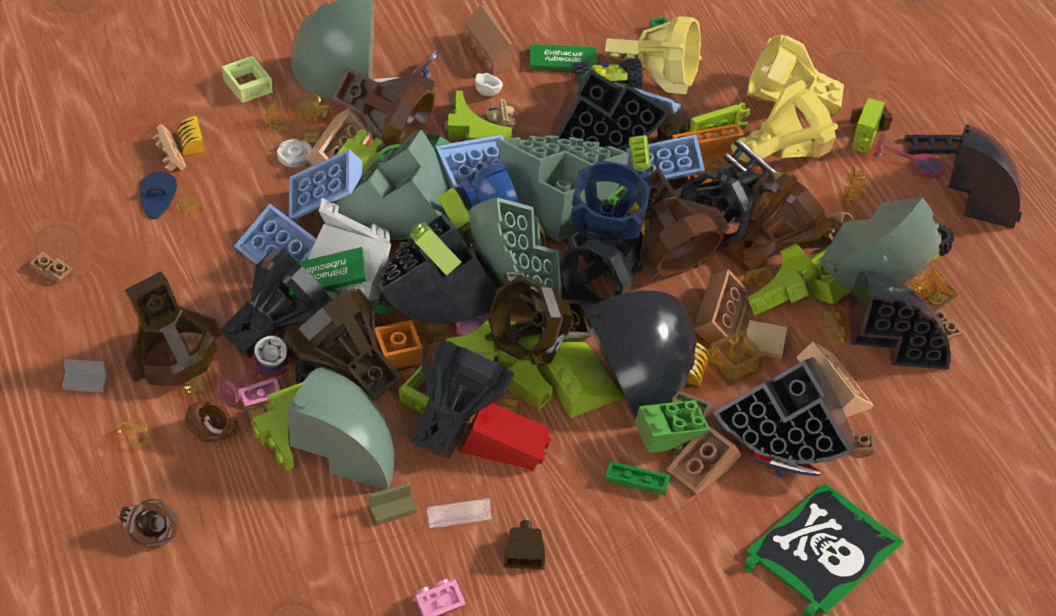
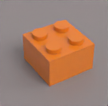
[375,320,423,370]

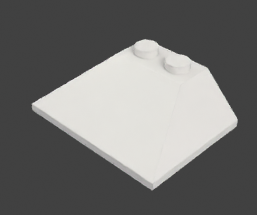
[319,198,390,243]

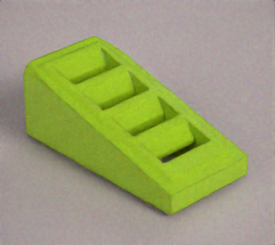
[629,135,650,171]

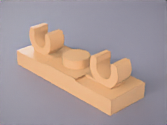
[153,124,186,171]

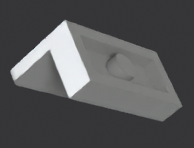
[62,359,107,393]

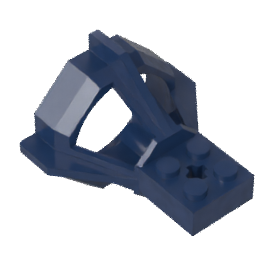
[569,160,651,262]

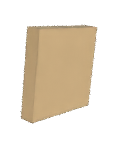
[743,320,787,360]

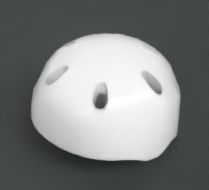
[475,73,503,97]
[255,336,287,368]

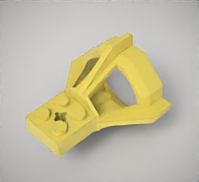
[605,16,701,95]
[747,35,844,115]
[730,80,838,162]

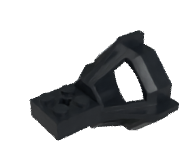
[674,163,761,248]
[560,229,643,310]
[220,249,333,358]
[410,340,514,459]

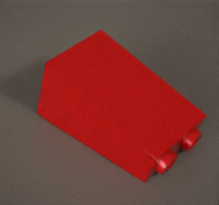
[460,403,551,470]

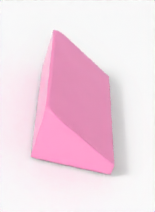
[237,377,281,409]

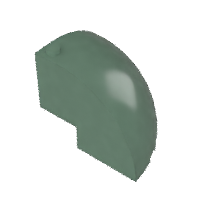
[290,0,374,104]
[332,130,449,241]
[500,136,629,241]
[468,197,562,304]
[819,197,941,290]
[288,368,395,490]

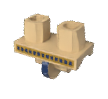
[486,99,516,130]

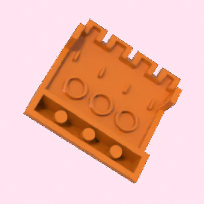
[672,124,761,184]

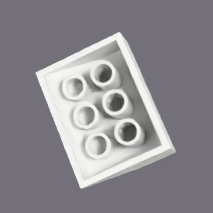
[307,224,391,300]

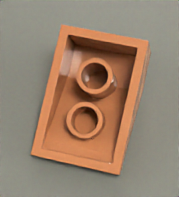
[666,425,741,494]

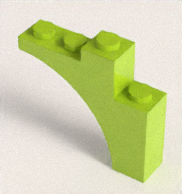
[445,91,512,141]
[747,243,818,316]
[446,319,520,362]
[498,334,552,411]
[251,382,303,471]

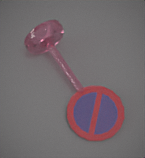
[872,133,945,177]
[216,355,288,406]

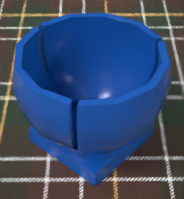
[459,161,519,210]

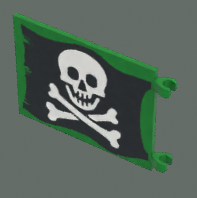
[743,483,904,616]

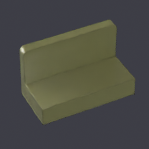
[369,483,416,526]

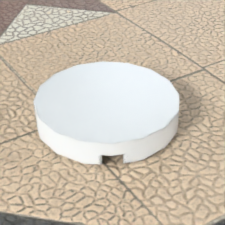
[277,139,312,167]

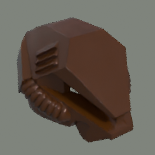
[185,401,239,443]
[119,499,178,548]

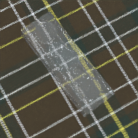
[426,497,492,528]

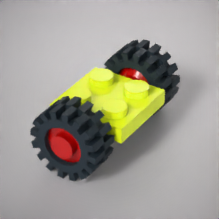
[572,58,643,89]

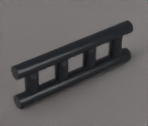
[904,135,962,153]
[723,139,776,178]

